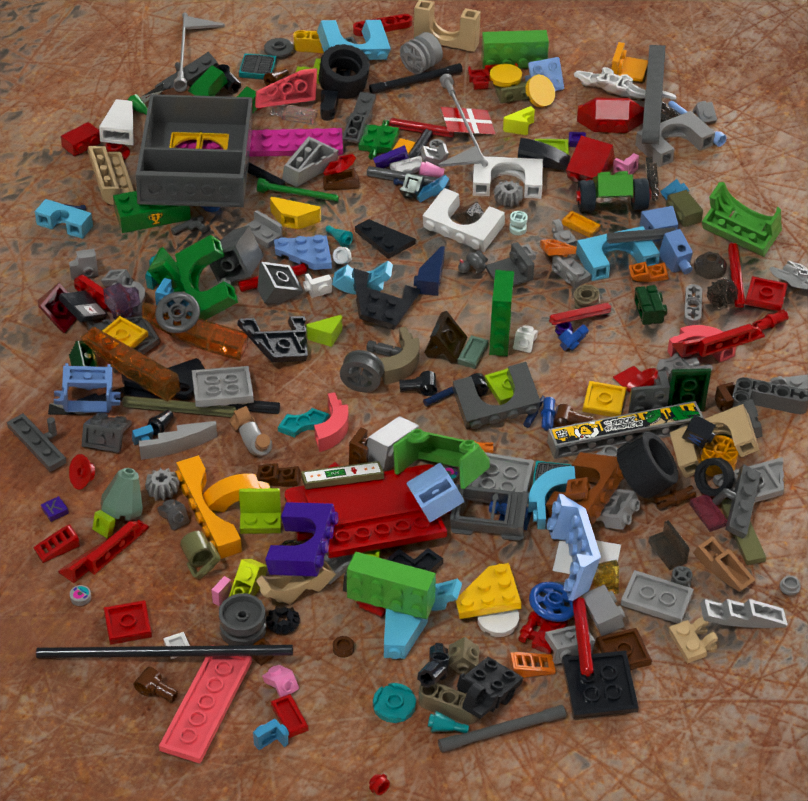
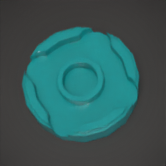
[373,683,416,723]

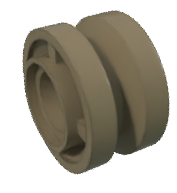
[574,284,600,309]

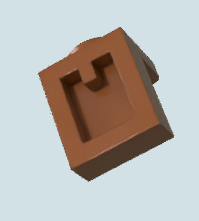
[565,477,591,501]

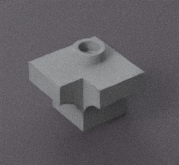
[69,249,99,280]

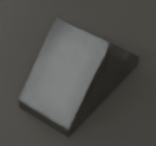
[452,202,484,225]

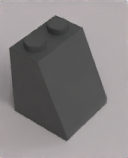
[209,225,264,282]

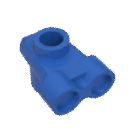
[558,325,589,351]

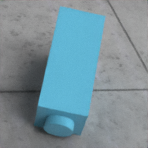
[384,609,428,659]

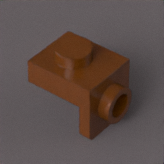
[715,382,735,412]

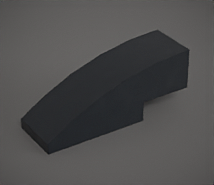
[518,138,570,170]

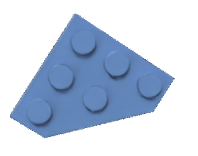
[274,235,332,270]

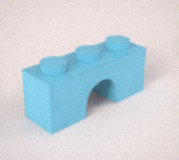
[35,199,93,239]

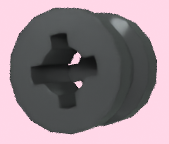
[671,566,693,588]

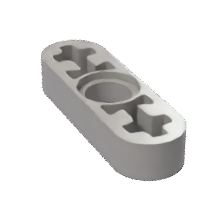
[684,284,702,326]

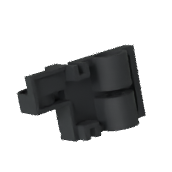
[457,656,523,719]

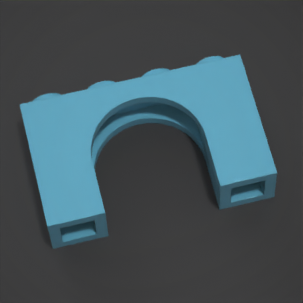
[317,20,391,60]
[576,226,660,281]

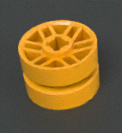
[701,435,738,477]

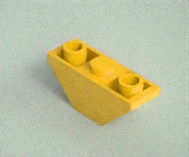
[270,196,321,230]

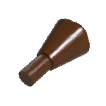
[264,69,289,86]

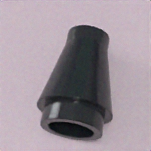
[147,410,174,435]

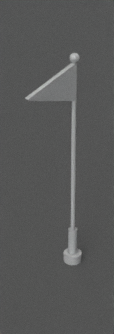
[173,12,225,92]
[438,74,488,167]

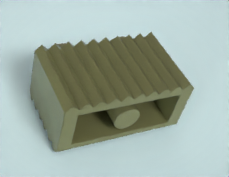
[666,190,703,227]

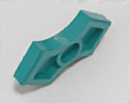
[278,408,330,438]

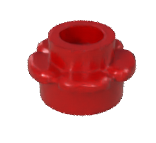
[369,774,390,795]

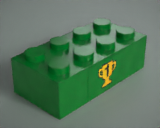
[113,191,191,233]

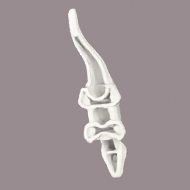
[574,67,676,100]

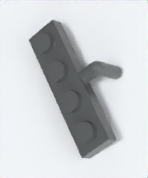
[155,51,219,95]
[7,413,67,472]
[712,464,761,539]

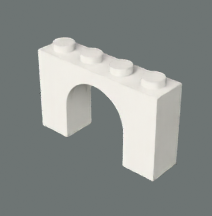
[472,156,543,199]
[422,188,505,252]

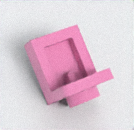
[262,665,299,697]

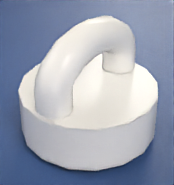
[333,247,352,265]

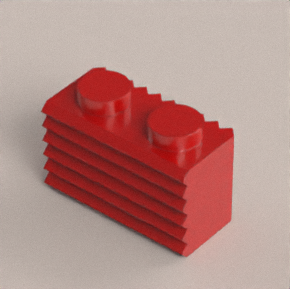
[61,121,101,157]

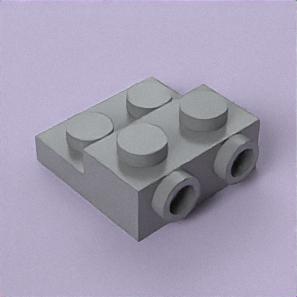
[596,489,640,530]

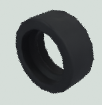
[694,458,735,496]

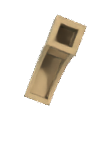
[256,560,336,605]

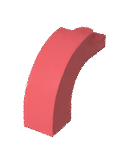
[667,325,736,363]

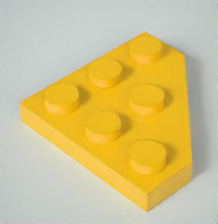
[455,563,522,619]

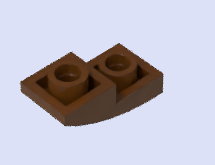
[257,463,301,487]

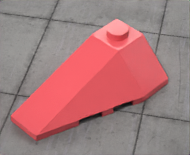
[255,68,317,108]

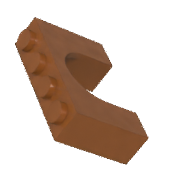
[546,452,624,525]

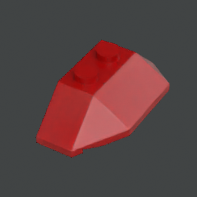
[577,97,644,133]

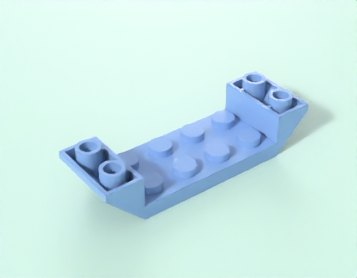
[547,494,601,601]

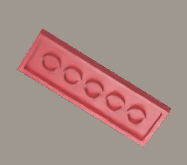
[159,645,252,764]

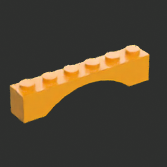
[175,455,242,559]

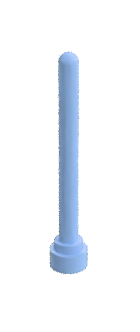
[668,101,727,147]

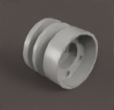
[400,32,443,74]

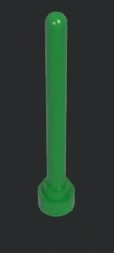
[257,178,339,202]

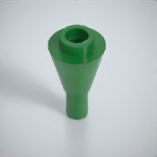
[127,94,148,115]

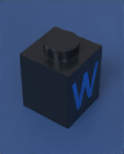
[682,414,716,449]

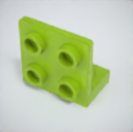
[239,488,281,534]

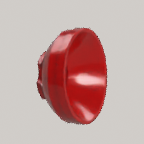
[626,368,658,392]

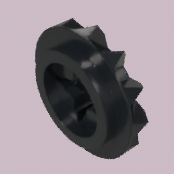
[266,605,300,634]

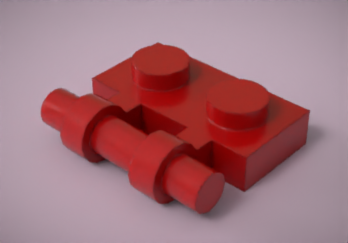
[518,611,568,654]

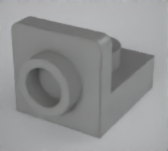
[101,269,133,286]

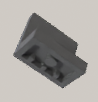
[486,242,534,286]
[628,371,670,414]
[82,413,132,453]

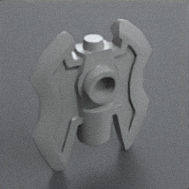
[769,261,808,289]
[657,352,713,377]

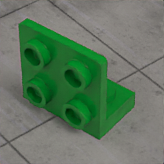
[148,247,185,292]

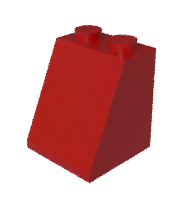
[566,135,615,182]

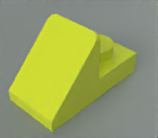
[503,106,535,135]

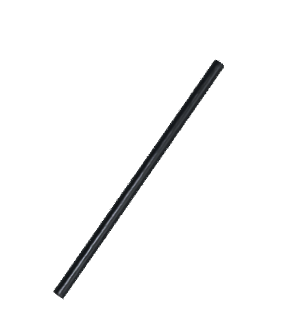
[36,645,293,658]

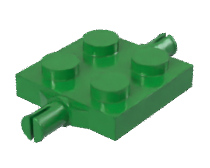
[358,120,400,160]

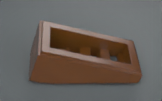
[323,168,360,190]

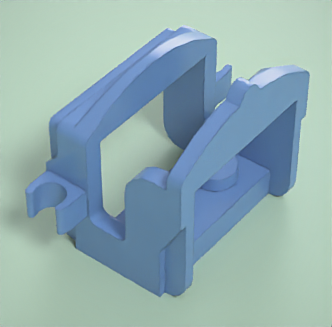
[54,363,120,413]

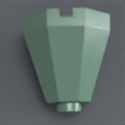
[100,468,143,520]

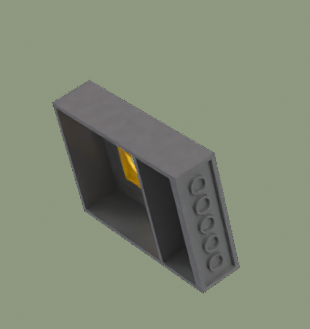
[136,94,253,208]

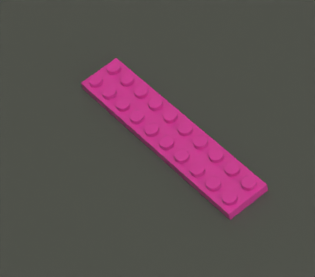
[175,128,343,157]

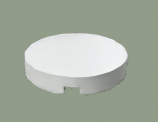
[477,610,519,637]

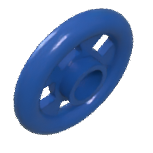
[529,582,574,622]

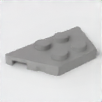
[713,457,784,503]

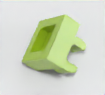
[92,510,116,538]

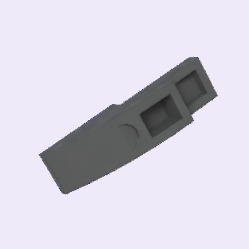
[342,92,376,143]

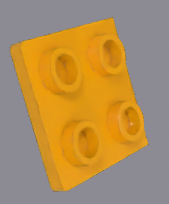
[611,42,648,82]

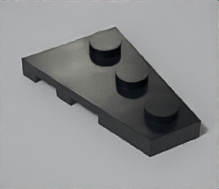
[355,219,416,259]

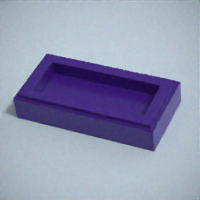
[373,145,409,168]

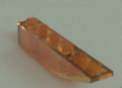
[142,302,249,361]
[81,326,180,401]

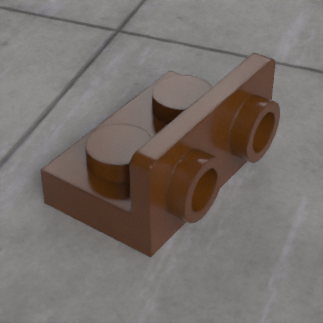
[349,427,369,465]

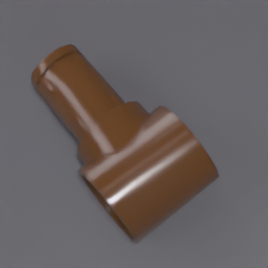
[553,404,593,427]
[133,667,178,703]

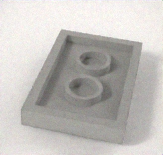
[621,570,694,624]

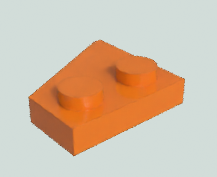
[540,239,577,257]

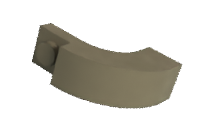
[380,326,420,385]

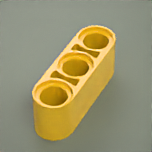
[293,30,324,53]

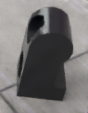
[320,90,338,121]

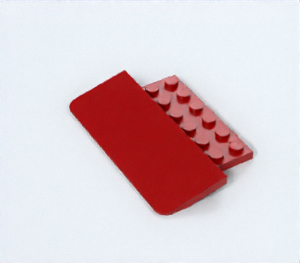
[284,464,452,559]

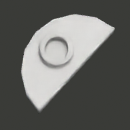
[390,156,422,174]

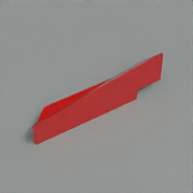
[672,324,765,358]
[58,519,149,583]

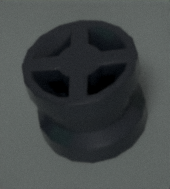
[469,373,489,397]

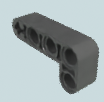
[732,377,808,414]

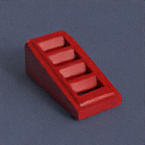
[33,524,80,563]

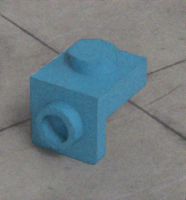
[660,179,690,200]
[253,718,289,750]

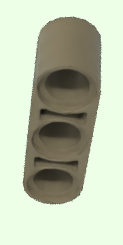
[418,683,478,725]

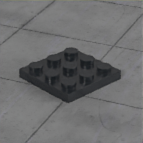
[562,651,639,719]

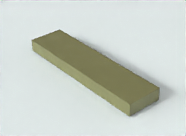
[720,499,767,565]

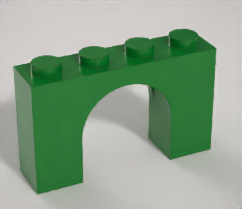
[187,65,258,114]
[175,235,238,322]
[489,270,514,356]

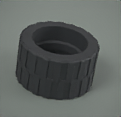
[318,44,370,99]
[617,431,679,499]

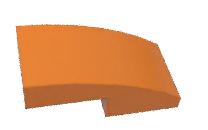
[629,262,669,282]

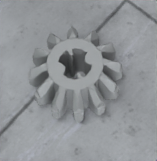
[494,180,523,208]
[145,467,179,501]

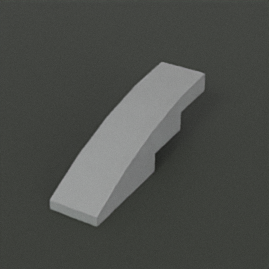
[139,421,217,460]
[700,599,788,628]

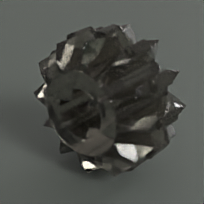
[707,278,738,309]

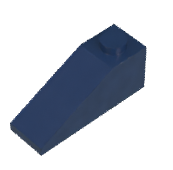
[414,246,445,296]

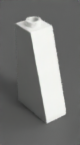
[99,99,134,145]

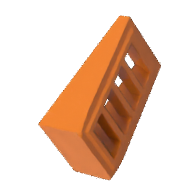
[509,652,556,678]

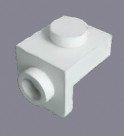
[303,273,332,298]
[513,325,538,353]

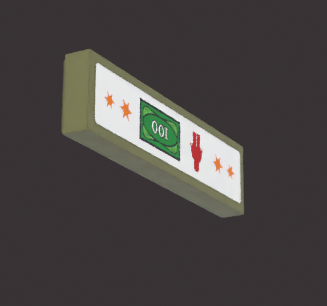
[301,461,384,489]

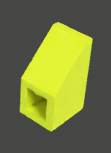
[229,559,268,597]

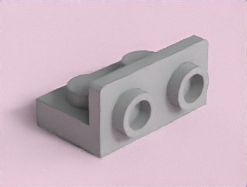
[244,210,283,248]
[552,255,592,288]
[545,625,595,664]

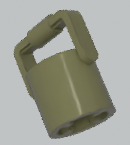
[180,531,220,579]

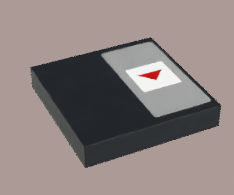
[58,291,108,322]

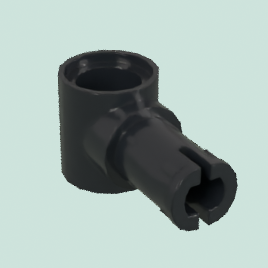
[399,371,437,396]

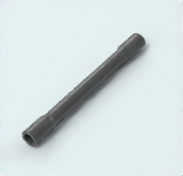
[438,705,566,753]

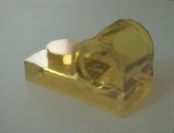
[593,560,619,594]

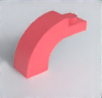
[314,392,349,452]

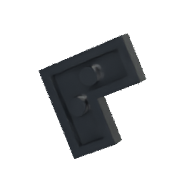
[386,548,443,572]

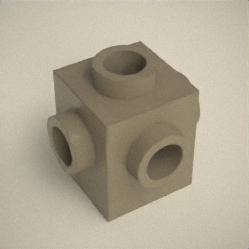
[448,637,479,674]

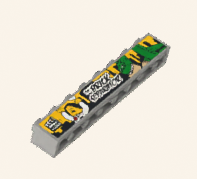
[547,401,704,459]

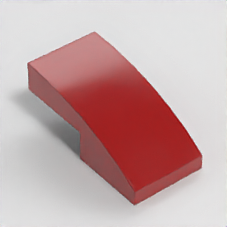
[323,154,356,176]

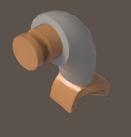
[229,406,272,457]

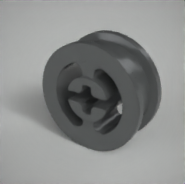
[340,350,384,392]

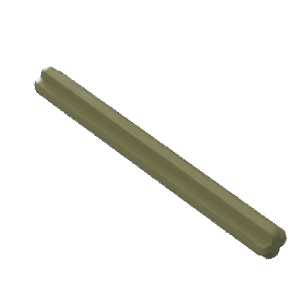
[122,396,236,417]

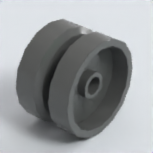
[219,594,266,645]

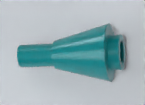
[326,225,353,247]
[427,711,469,733]

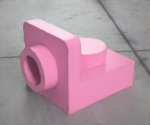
[613,153,639,174]

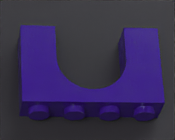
[265,502,338,577]

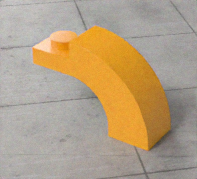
[203,474,270,513]

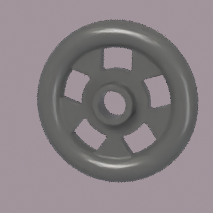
[155,292,200,333]

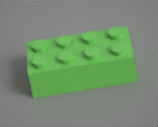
[481,30,549,69]
[347,552,436,620]

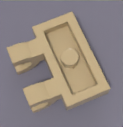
[669,617,718,664]

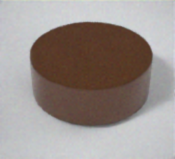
[333,636,354,658]

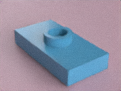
[416,175,449,203]

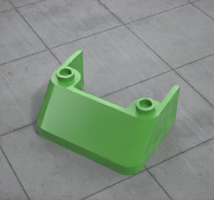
[393,429,490,489]

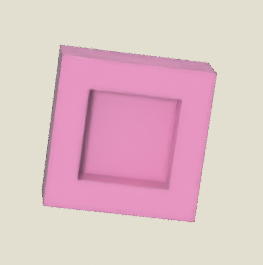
[212,576,232,606]

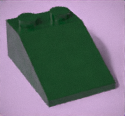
[668,368,711,412]

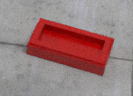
[270,694,309,739]

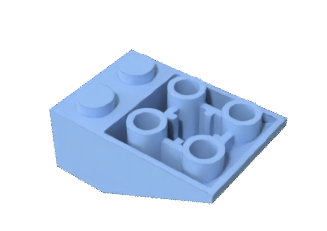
[406,463,465,522]

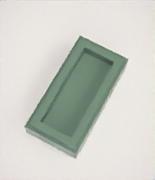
[458,335,489,369]

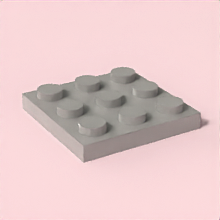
[192,366,254,408]
[464,452,534,504]

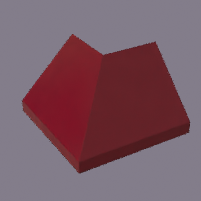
[38,283,76,333]

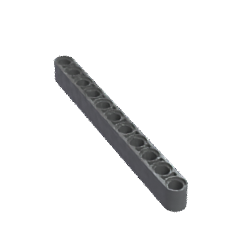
[642,45,666,145]

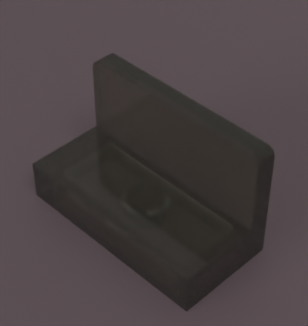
[648,520,690,570]

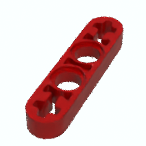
[353,14,412,37]

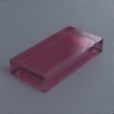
[690,495,727,532]

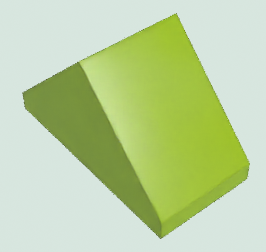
[306,315,342,347]

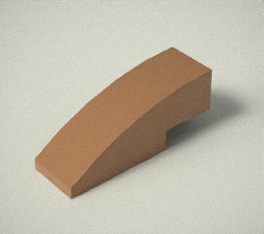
[693,536,755,592]

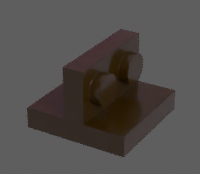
[424,311,468,363]

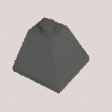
[258,262,304,304]

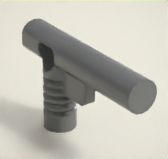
[171,215,207,235]

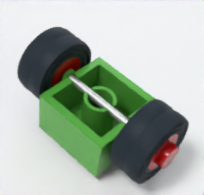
[575,171,651,212]

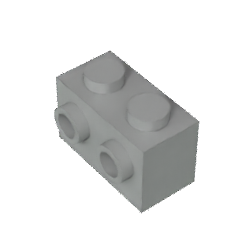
[582,584,625,636]

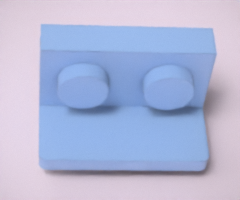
[525,57,564,91]

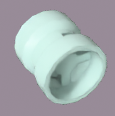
[509,211,528,236]

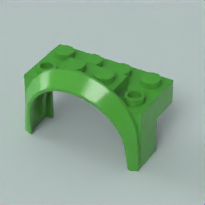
[702,182,782,257]

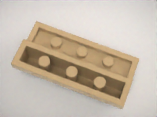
[88,146,134,205]

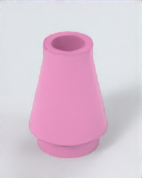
[419,161,445,178]

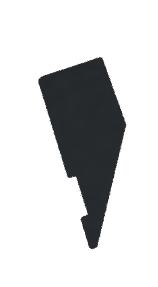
[76,358,205,401]

